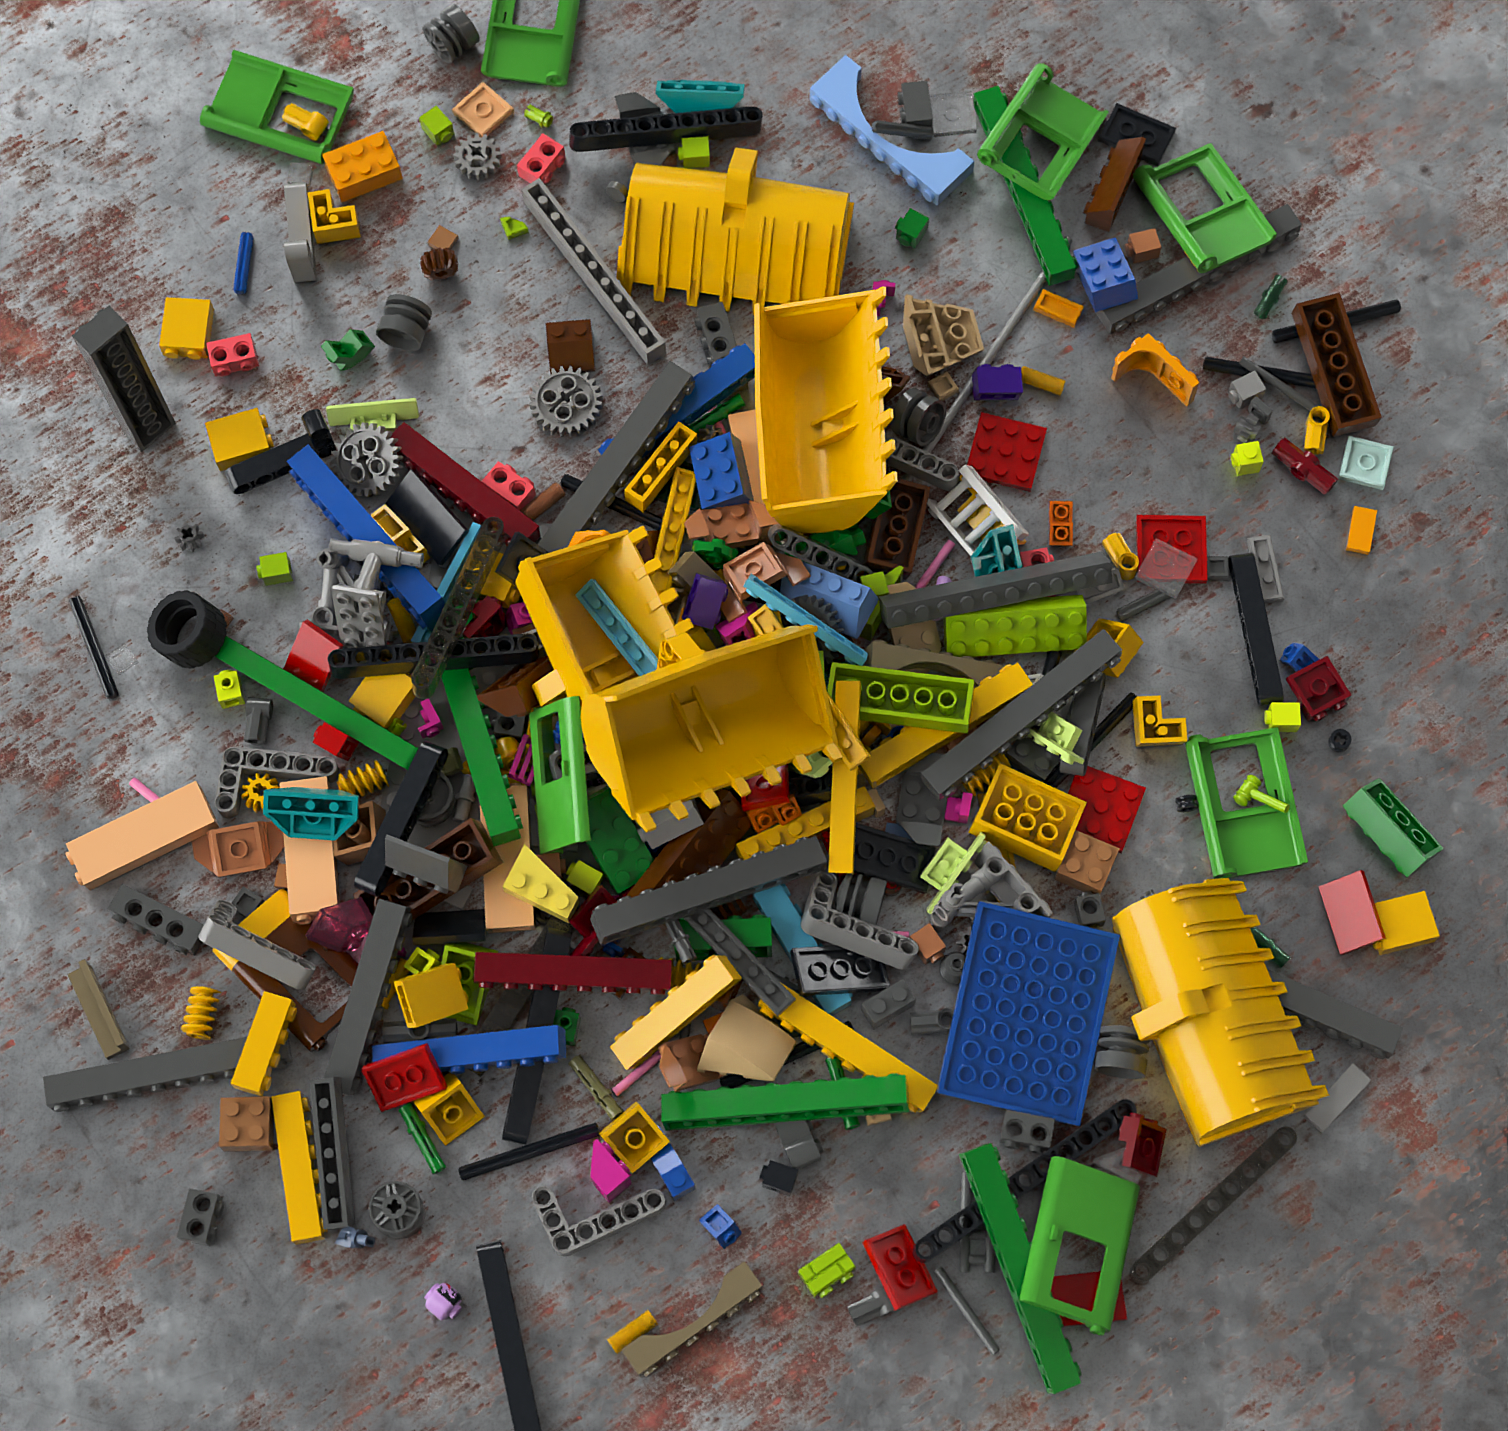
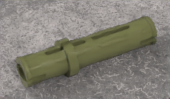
[568,1054,624,1121]

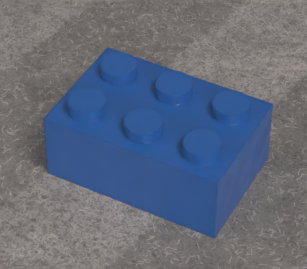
[1073,237,1138,312]
[689,432,754,510]

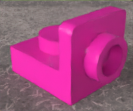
[873,280,896,316]
[504,602,533,635]
[418,698,444,739]
[944,792,973,824]

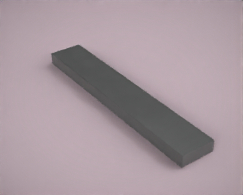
[683,909,796,1017]

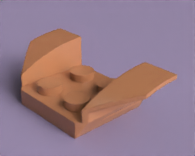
[684,500,779,548]
[720,542,811,623]
[192,821,284,877]
[658,1033,725,1092]

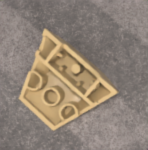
[903,294,984,376]
[697,994,796,1082]

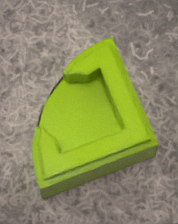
[500,217,529,240]

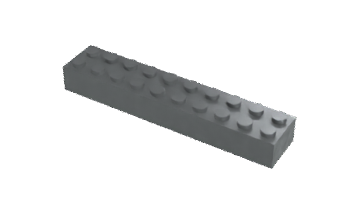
[72,305,176,452]

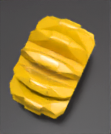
[241,773,280,813]

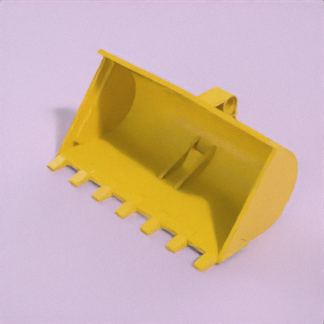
[617,147,854,315]
[754,286,898,533]
[516,526,706,712]
[581,625,843,833]
[1112,878,1329,1147]

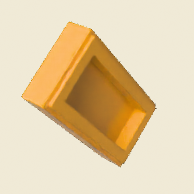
[1033,289,1084,328]
[1346,506,1377,555]

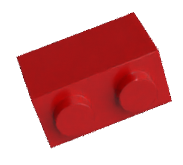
[313,722,360,761]

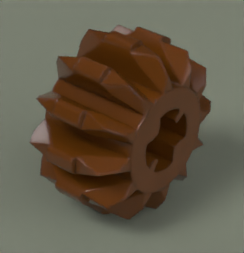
[420,247,458,281]

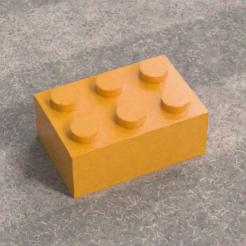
[322,130,403,203]

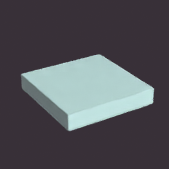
[1338,436,1394,490]

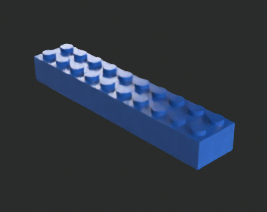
[287,445,454,633]

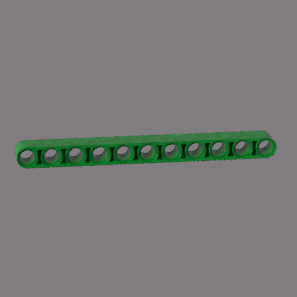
[215,636,418,770]

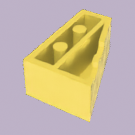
[502,844,580,923]

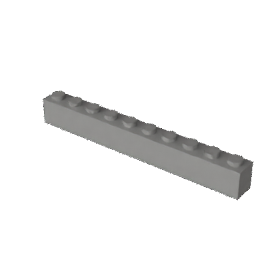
[521,178,666,365]

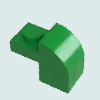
[320,329,375,370]

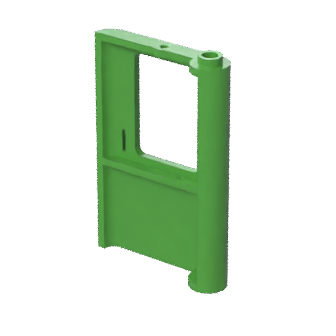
[481,0,580,87]
[200,49,354,164]
[977,64,1109,200]
[529,696,591,855]
[1019,1156,1140,1336]

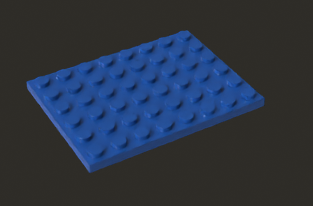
[936,901,1120,1126]

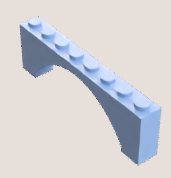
[810,55,974,206]

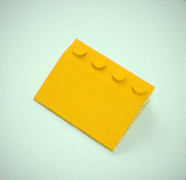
[968,763,1087,872]

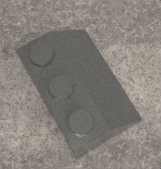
[385,835,467,894]

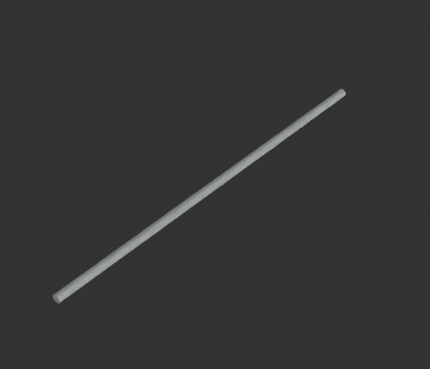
[866,236,1072,536]

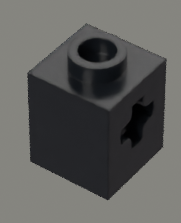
[759,1160,798,1197]

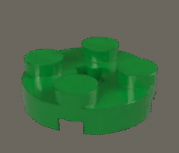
[691,538,738,569]

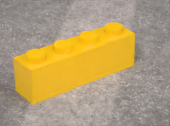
[624,421,697,513]
[230,991,297,1097]

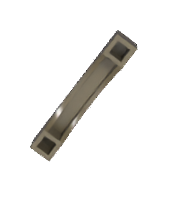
[864,640,1004,688]
[622,1261,762,1377]

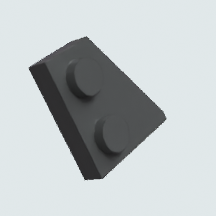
[1005,738,1061,782]

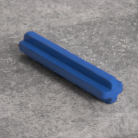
[233,232,253,294]

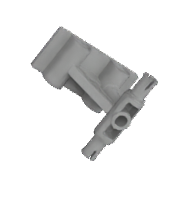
[329,538,424,648]
[299,548,399,640]
[929,842,1053,933]

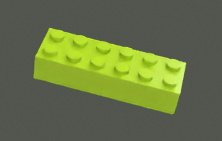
[943,595,1087,657]
[827,662,974,734]

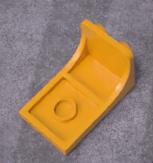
[1111,333,1199,406]

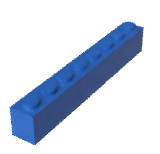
[597,343,755,459]
[372,1025,566,1074]

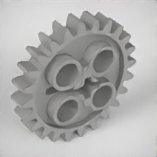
[529,366,603,437]
[331,422,403,497]

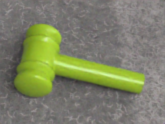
[1233,775,1290,813]

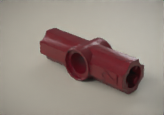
[1271,437,1338,495]

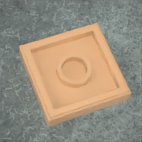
[452,82,514,138]

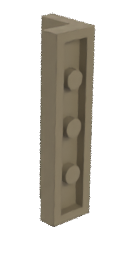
[67,959,130,1060]

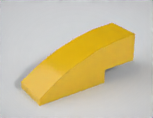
[371,504,430,568]

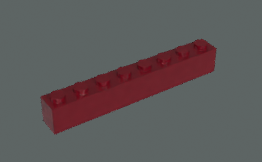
[390,422,541,547]
[474,952,672,995]

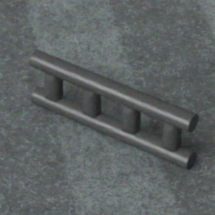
[960,1172,995,1273]

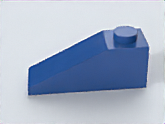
[650,1125,696,1202]

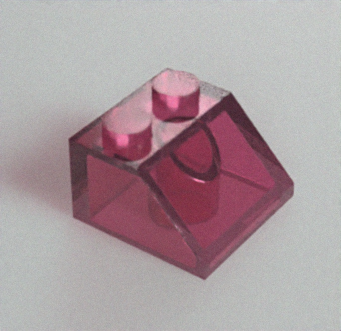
[306,897,373,952]

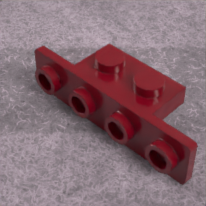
[569,885,634,956]

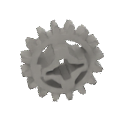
[453,133,502,180]

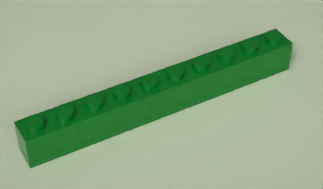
[973,85,1078,286]
[429,630,523,847]
[661,1073,909,1131]
[959,1143,1082,1394]

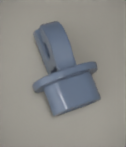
[335,1227,375,1248]

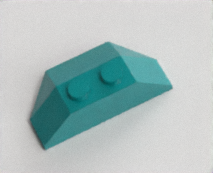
[656,80,745,113]
[971,524,1022,577]
[263,787,359,840]

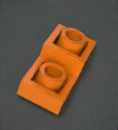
[1049,501,1073,546]
[746,794,802,834]

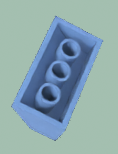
[780,561,879,639]

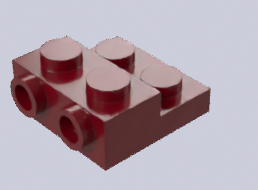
[462,595,507,654]
[1286,656,1352,722]
[1119,1113,1167,1177]

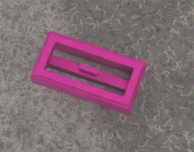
[507,734,534,786]

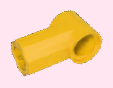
[282,103,329,141]
[1303,406,1330,455]
[1102,533,1139,580]

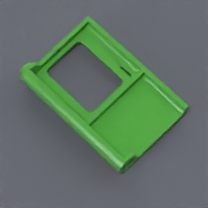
[1133,143,1277,273]
[1185,727,1308,879]

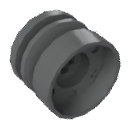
[422,4,480,64]
[376,294,432,351]
[835,874,887,925]
[1094,1025,1150,1079]
[369,1181,426,1239]

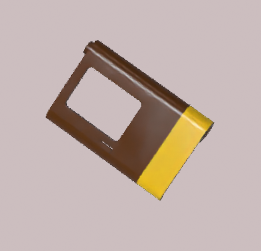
[212,888,359,1052]

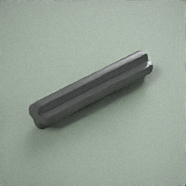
[872,120,934,139]
[1116,582,1180,621]

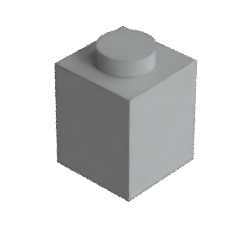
[1228,371,1266,410]

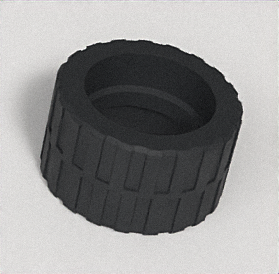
[147,590,227,669]

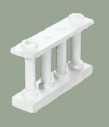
[927,464,1029,563]

